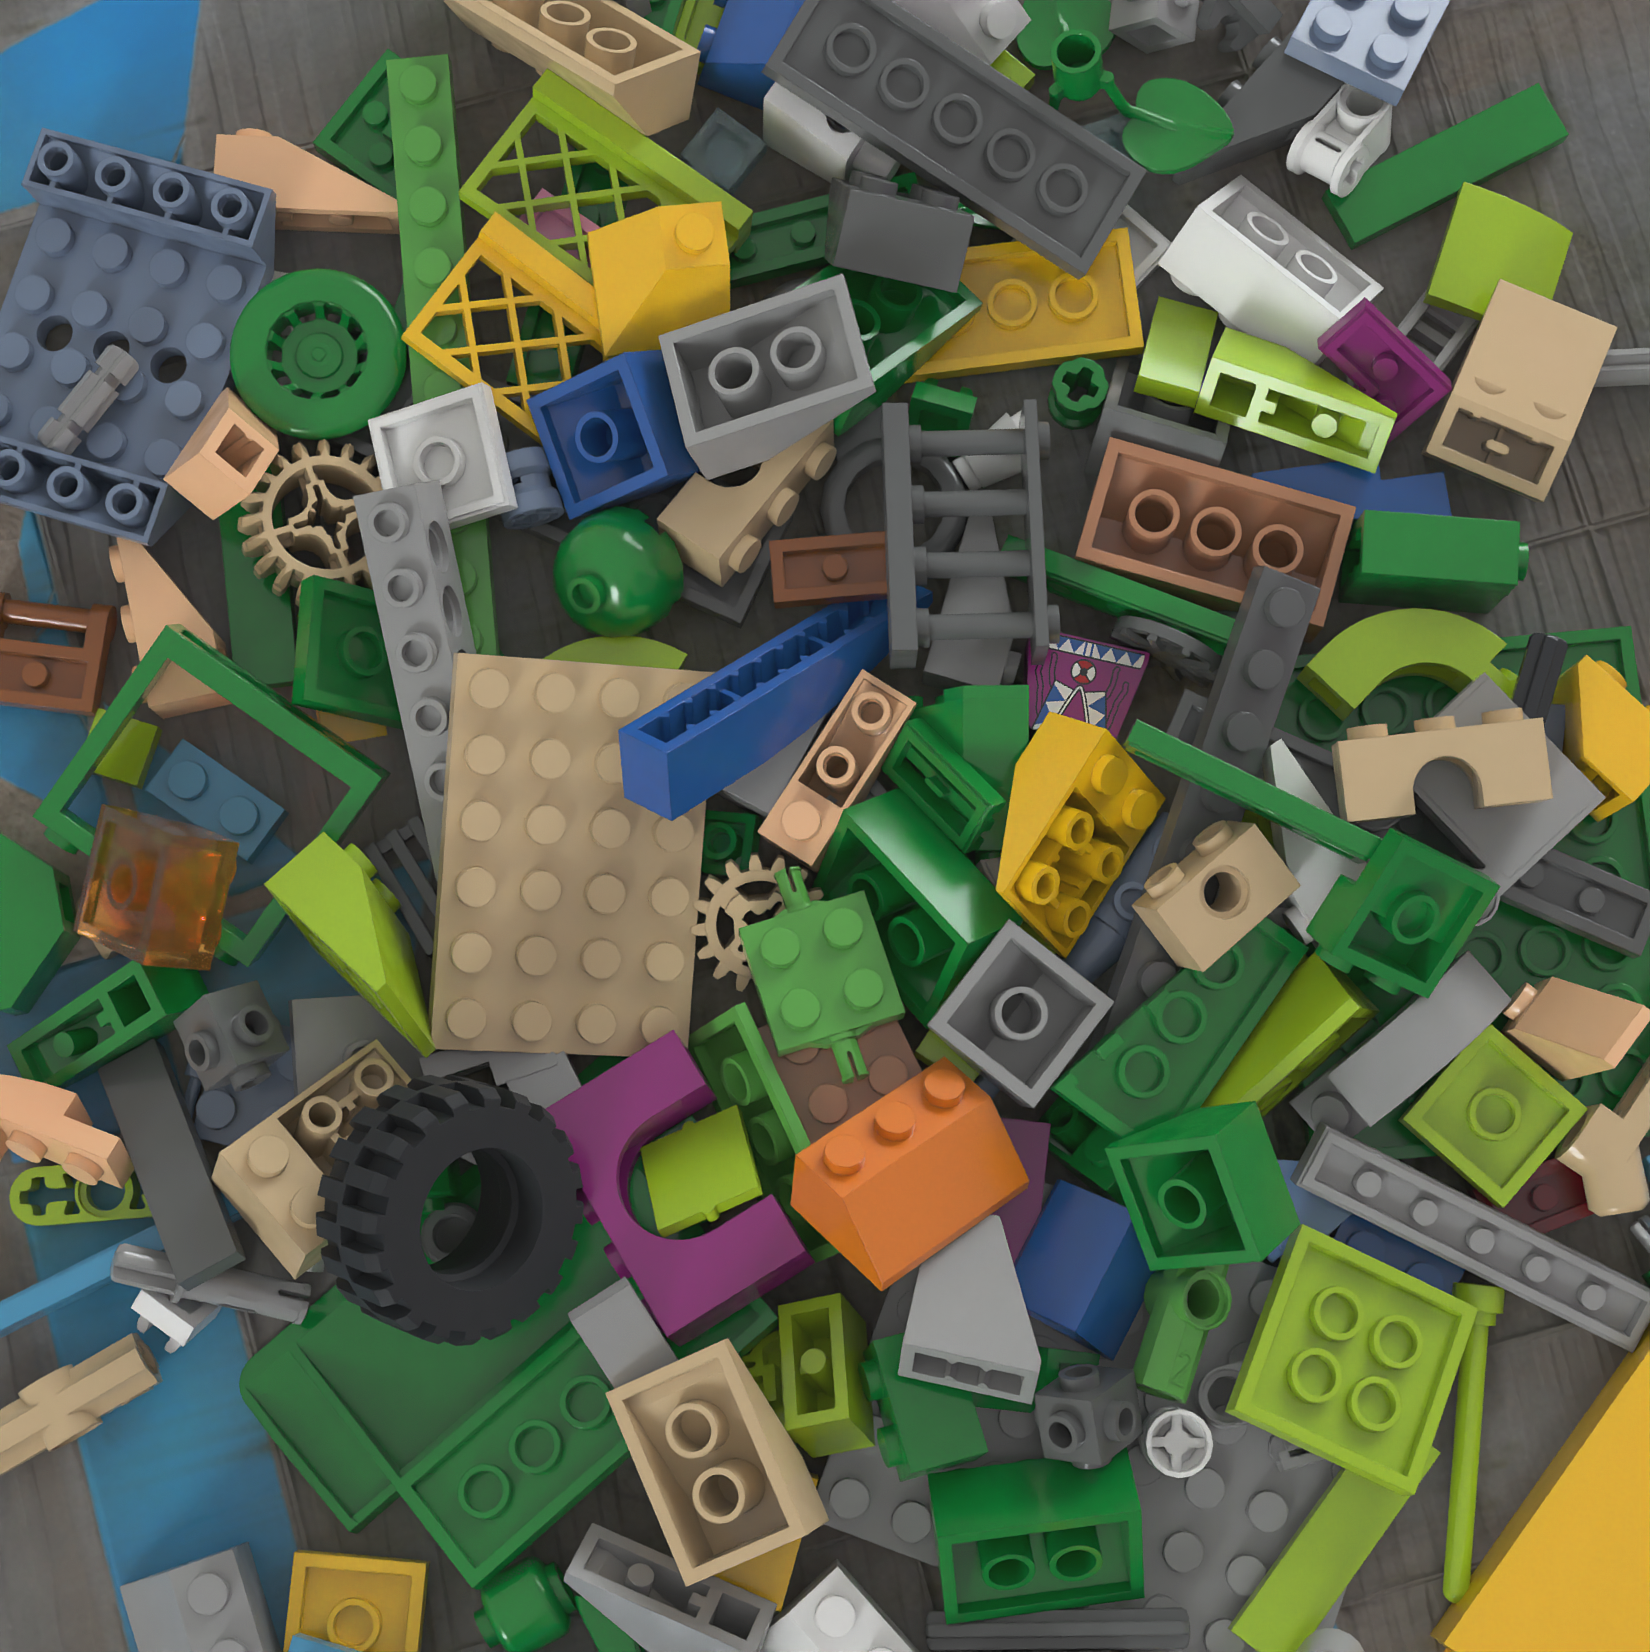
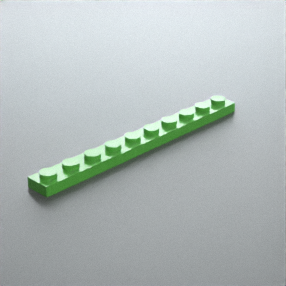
[386,54,500,656]

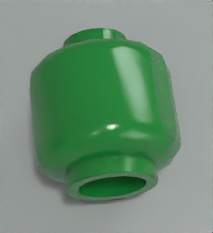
[474,1556,578,1652]

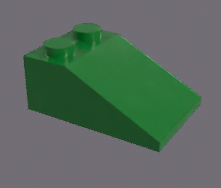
[793,264,983,437]

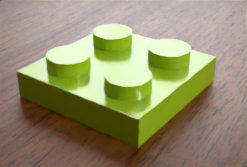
[1398,1024,1588,1208]

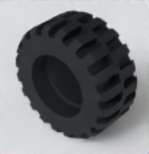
[316,1075,584,1346]

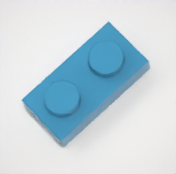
[145,738,289,865]

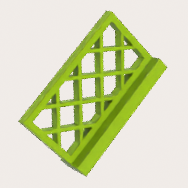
[458,68,753,287]

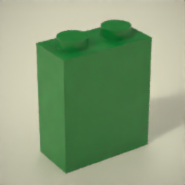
[1338,510,1529,614]

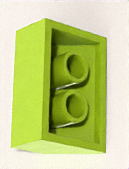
[1200,952,1380,1119]

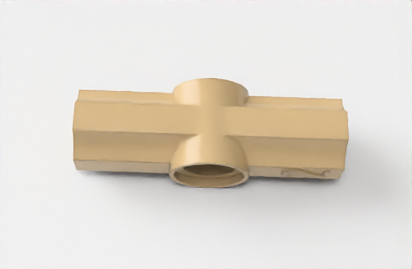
[0,1333,163,1477]

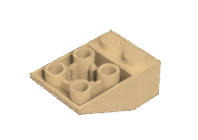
[1421,279,1617,502]
[211,1039,412,1279]

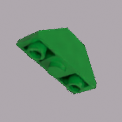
[0,831,80,1016]

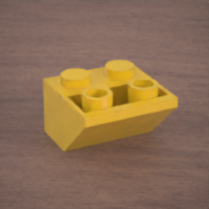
[1551,655,1650,822]

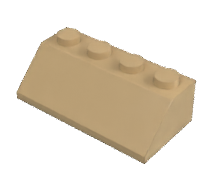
[443,0,701,136]

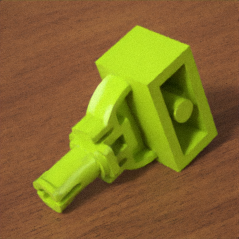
[741,1293,875,1458]

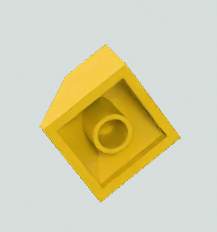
[587,201,730,360]

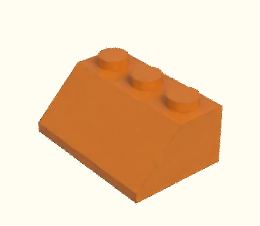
[790,1056,1029,1292]

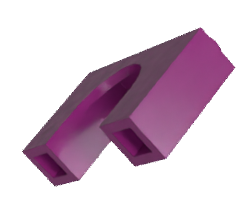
[546,1030,816,1347]

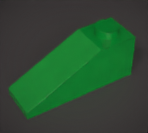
[6,947,209,1089]

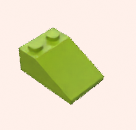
[264,832,436,1058]

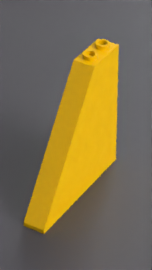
[1430,1322,1650,1652]

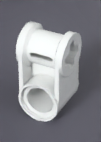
[1286,83,1393,198]

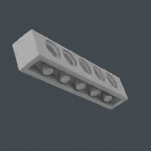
[353,480,476,881]

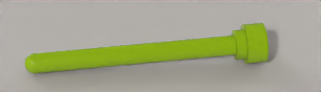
[1443,1282,1505,1603]

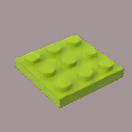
[1225,1224,1479,1496]

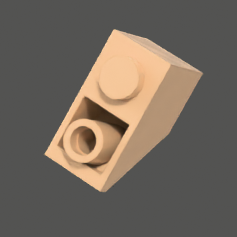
[163,387,279,520]

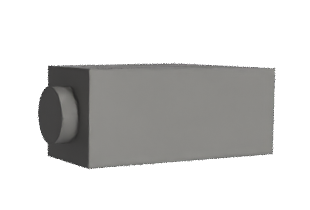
[898,1215,1041,1405]

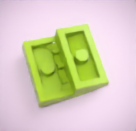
[1423,182,1573,330]

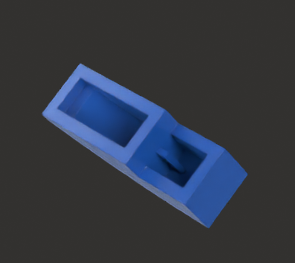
[1251,461,1452,528]

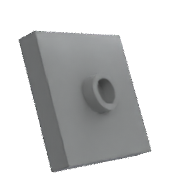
[288,995,424,1098]

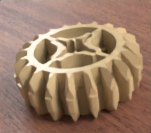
[238,439,383,606]

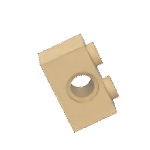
[1131,820,1301,972]

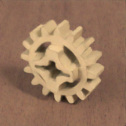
[690,852,824,992]

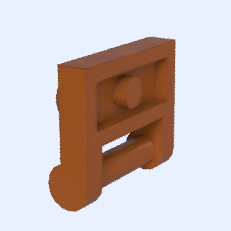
[0,592,117,717]

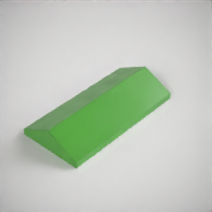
[688,1002,840,1264]

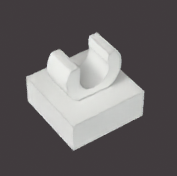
[131,1289,222,1354]

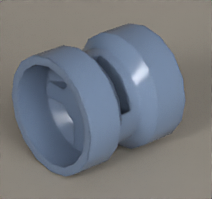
[500,447,565,530]

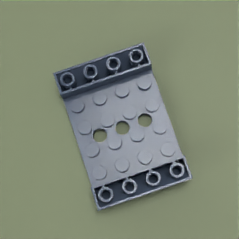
[0,127,276,547]

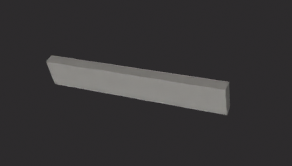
[1290,1121,1650,1353]

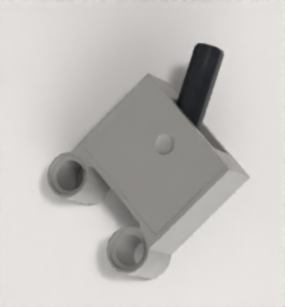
[1353,633,1606,926]

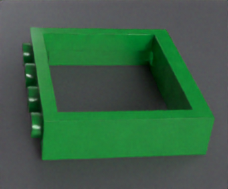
[32,624,391,967]

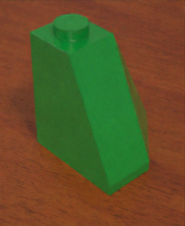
[908,685,1029,866]

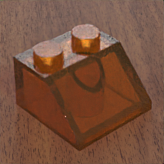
[73,804,240,971]

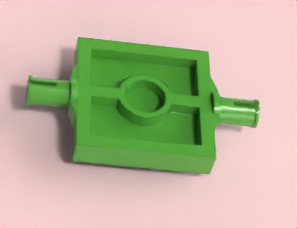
[739,866,905,1084]

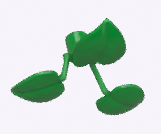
[958,0,1234,229]

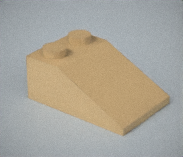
[605,1338,829,1587]

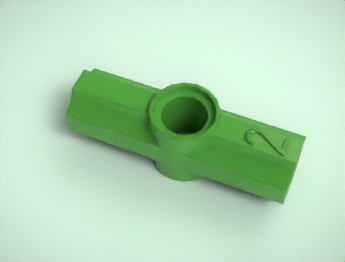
[1133,1264,1232,1404]

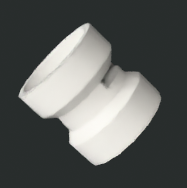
[1138,1406,1213,1478]

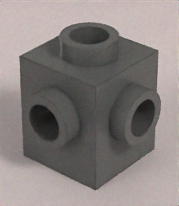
[173,980,290,1092]
[1034,1364,1143,1469]

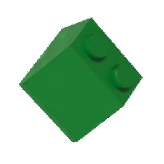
[1105,1101,1301,1271]

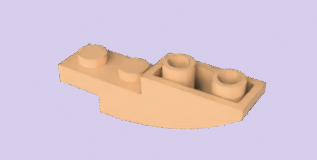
[0,1074,134,1189]

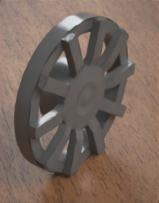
[1109,616,1222,688]

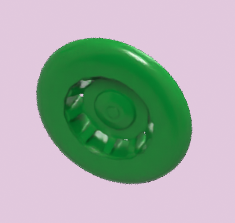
[230,268,407,440]

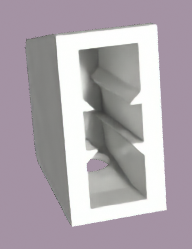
[763,82,901,183]

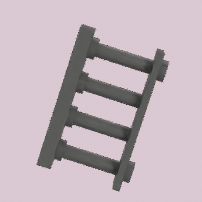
[880,399,1060,669]

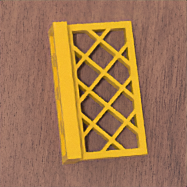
[401,211,609,446]

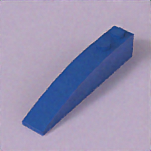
[618,586,933,821]

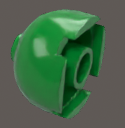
[553,506,684,638]

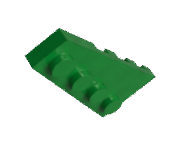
[1049,916,1308,1140]

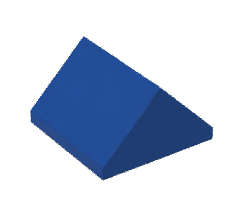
[1014,1179,1157,1361]

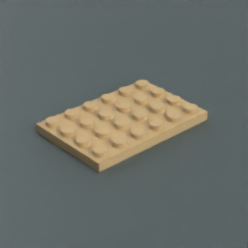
[428,652,715,1056]

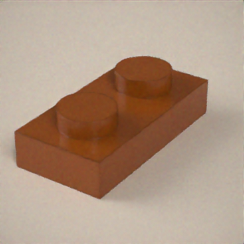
[769,531,887,609]

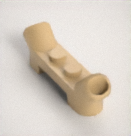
[1554,1056,1650,1217]

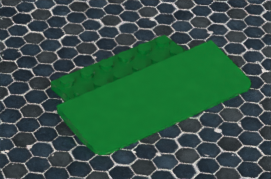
[239,1055,779,1590]

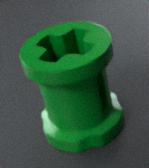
[1047,357,1109,430]

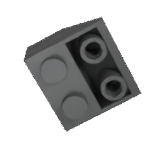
[824,170,975,293]

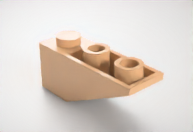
[109,537,232,719]
[757,669,917,873]

